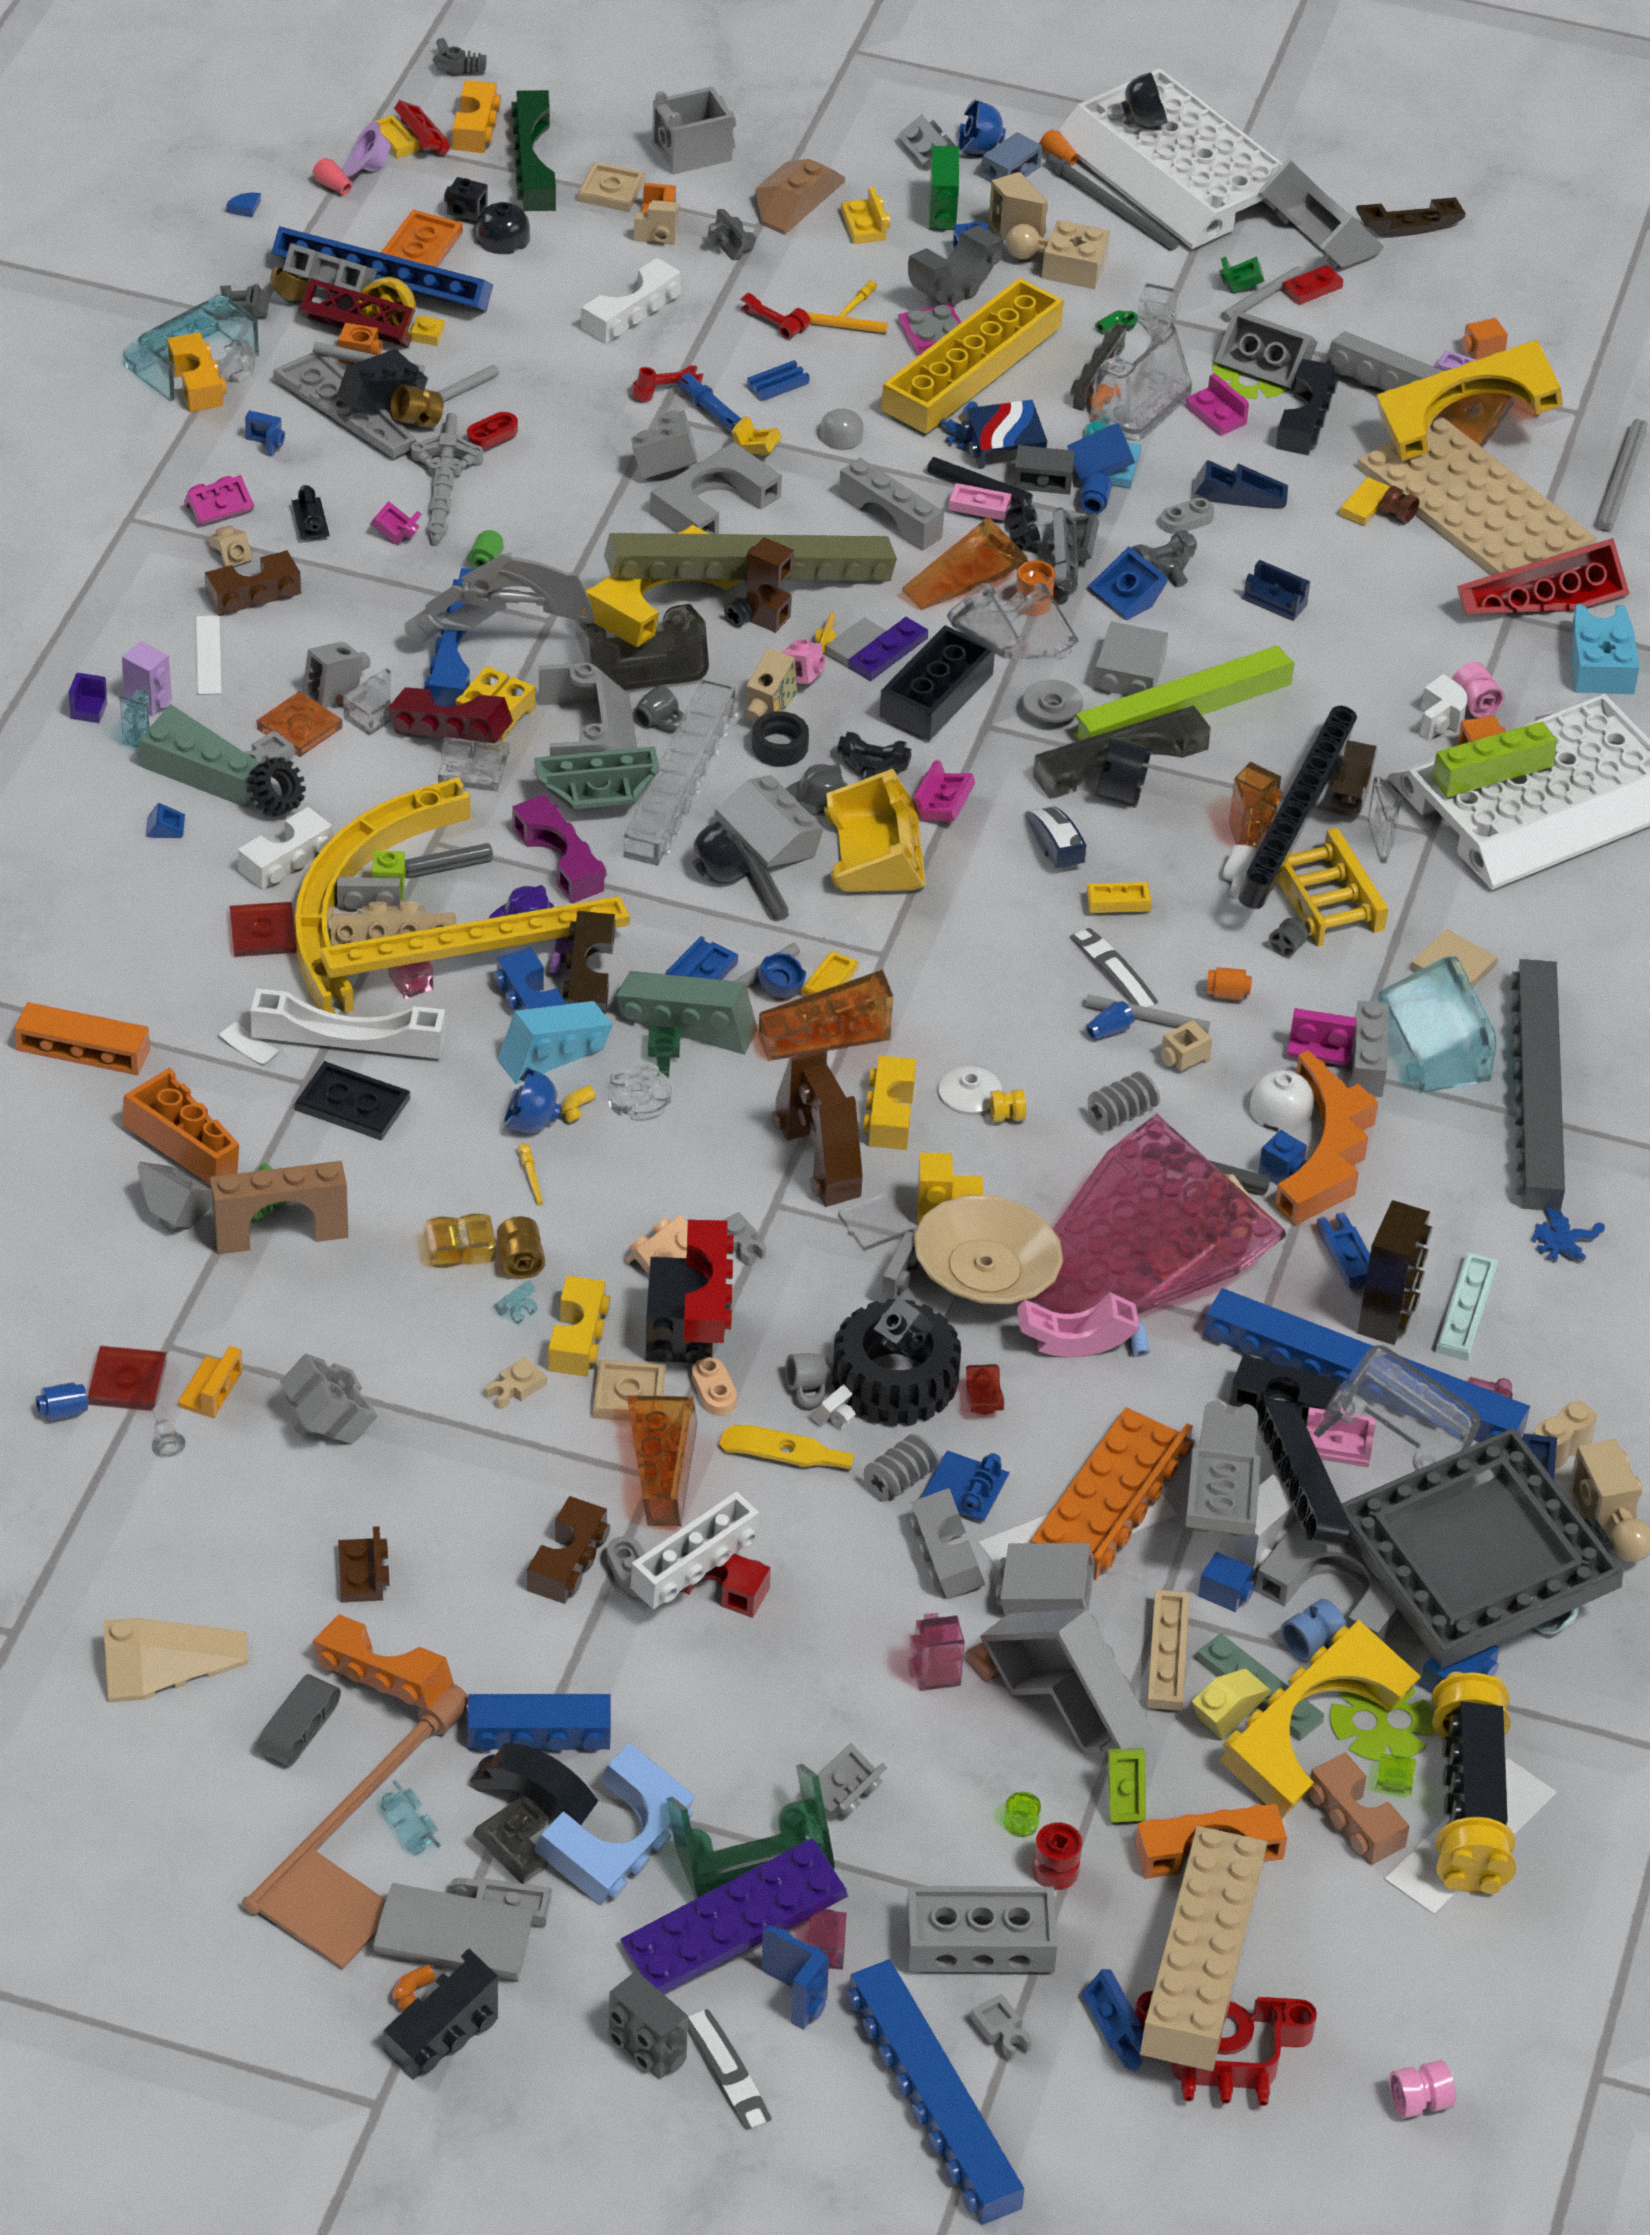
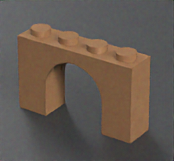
[210,1161,349,1254]

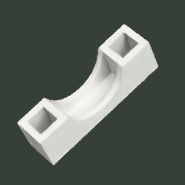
[581,258,682,344]

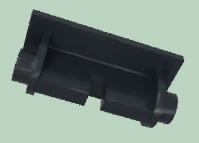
[291,485,330,540]
[1006,495,1040,554]

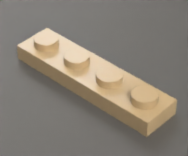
[1147,1589,1190,1711]

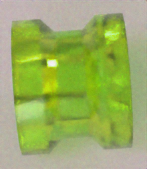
[1004,1791,1041,1837]

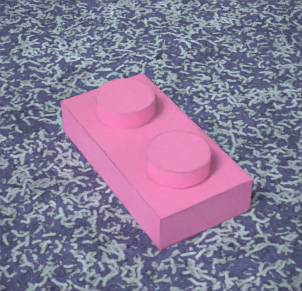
[948,483,1012,521]

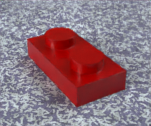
[1282,265,1344,305]

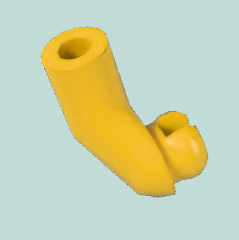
[560,1085,596,1123]

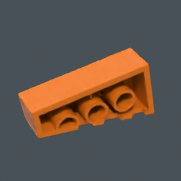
[122,1067,239,1186]

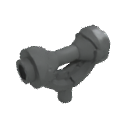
[1132,530,1197,587]

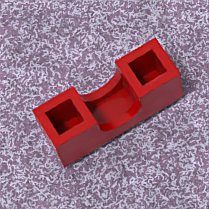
[680,1554,771,1618]

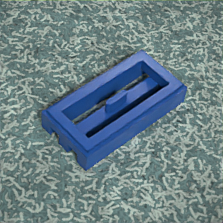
[747,360,810,401]

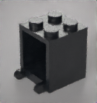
[645,1257,732,1364]

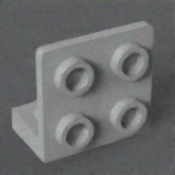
[881,1231,956,1318]

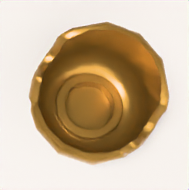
[270,267,310,301]

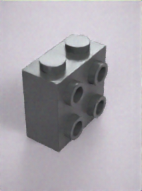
[608,1971,688,2079]

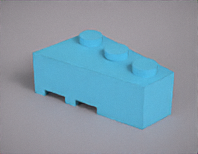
[497,1001,612,1084]

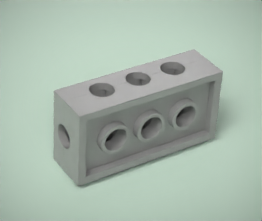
[906,1886,1057,1972]

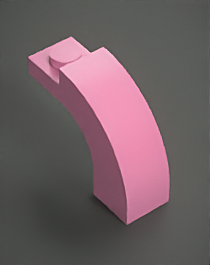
[1017,1292,1140,1357]

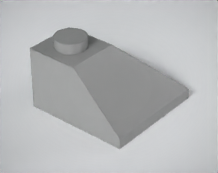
[137,1162,212,1230]

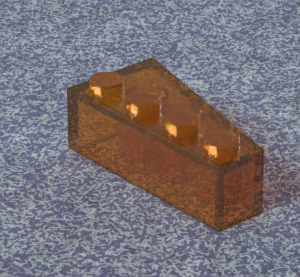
[758,969,893,1061]
[627,1395,698,1526]

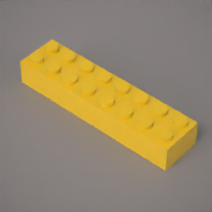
[881,277,1064,434]

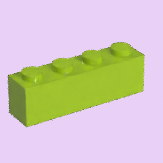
[1432,721,1557,798]

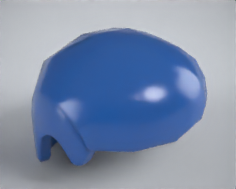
[758,952,806,999]

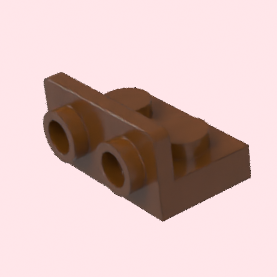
[338,1526,390,1603]

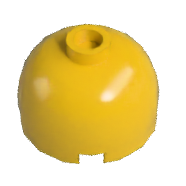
[358,277,416,327]

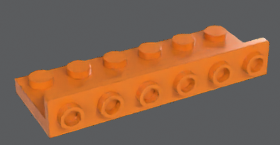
[1030,1407,1195,1580]

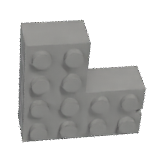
[980,1609,1153,1754]

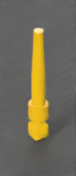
[838,280,877,317]
[518,1143,543,1205]

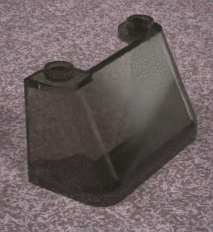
[575,604,709,690]

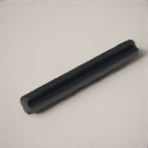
[927,457,1033,505]

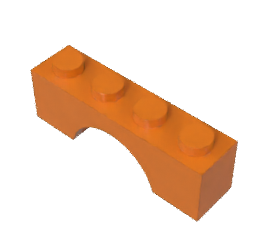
[313,1614,454,1710]
[1135,1804,1287,1879]

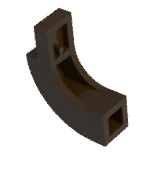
[1330,740,1378,814]

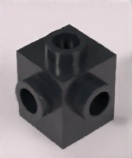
[444,177,488,222]
[874,1297,935,1358]

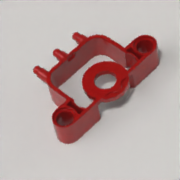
[1135,1990,1317,2106]

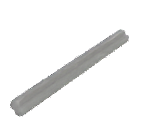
[1598,418,1648,532]

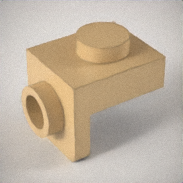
[207,526,253,567]

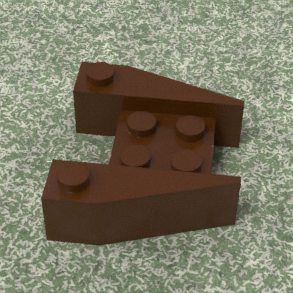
[772,1048,863,1207]

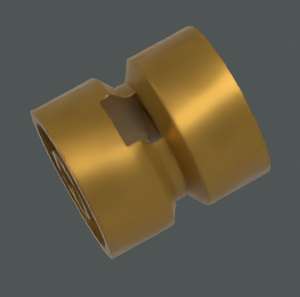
[390,384,444,428]
[497,1216,545,1279]

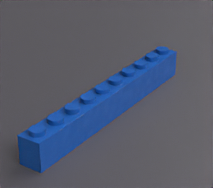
[1203,1288,1530,1442]

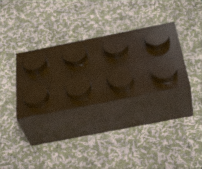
[1357,1200,1433,1345]

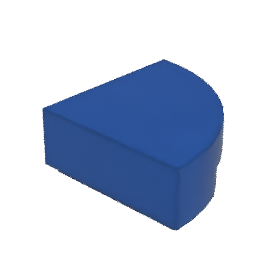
[226,192,261,217]

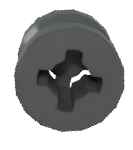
[1269,918,1308,957]

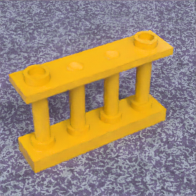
[1277,827,1389,947]

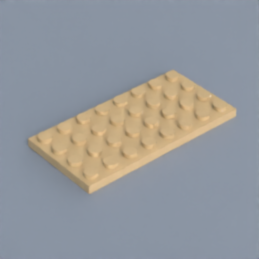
[1357,417,1596,575]

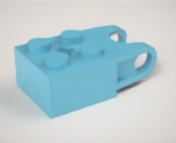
[1570,604,1639,694]

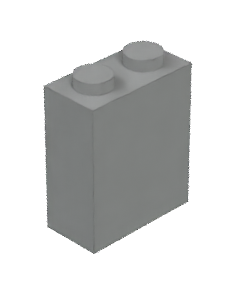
[1093,621,1168,696]
[996,1543,1095,1616]

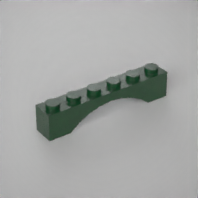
[511,90,556,211]

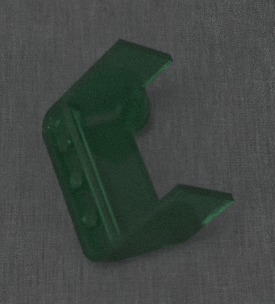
[666,1764,835,1899]

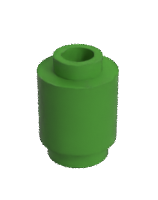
[468,530,504,569]

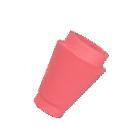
[313,158,353,195]

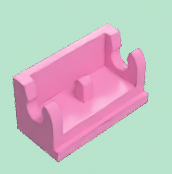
[1306,1407,1376,1467]

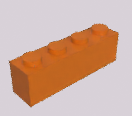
[14,1002,150,1075]

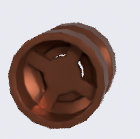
[1380,485,1420,523]

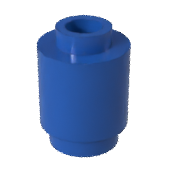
[1079,472,1112,514]
[36,1382,88,1421]

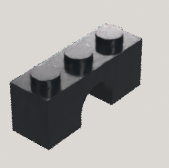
[1229,1355,1340,1426]

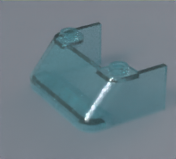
[123,295,259,402]

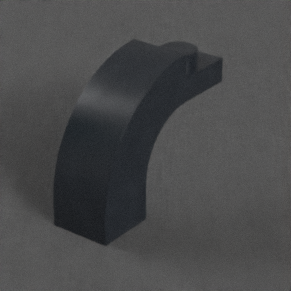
[469,1743,598,1825]

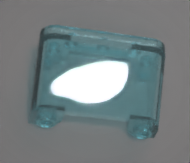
[1374,956,1496,1094]

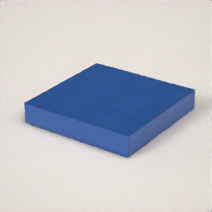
[1067,422,1136,485]

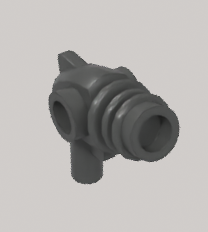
[433,38,487,76]

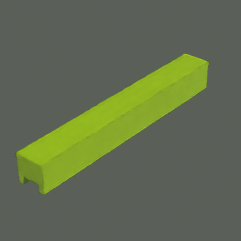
[1074,645,1295,755]

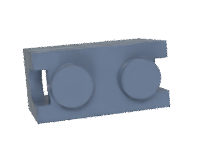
[981,132,1042,182]

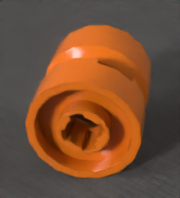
[1015,560,1055,616]

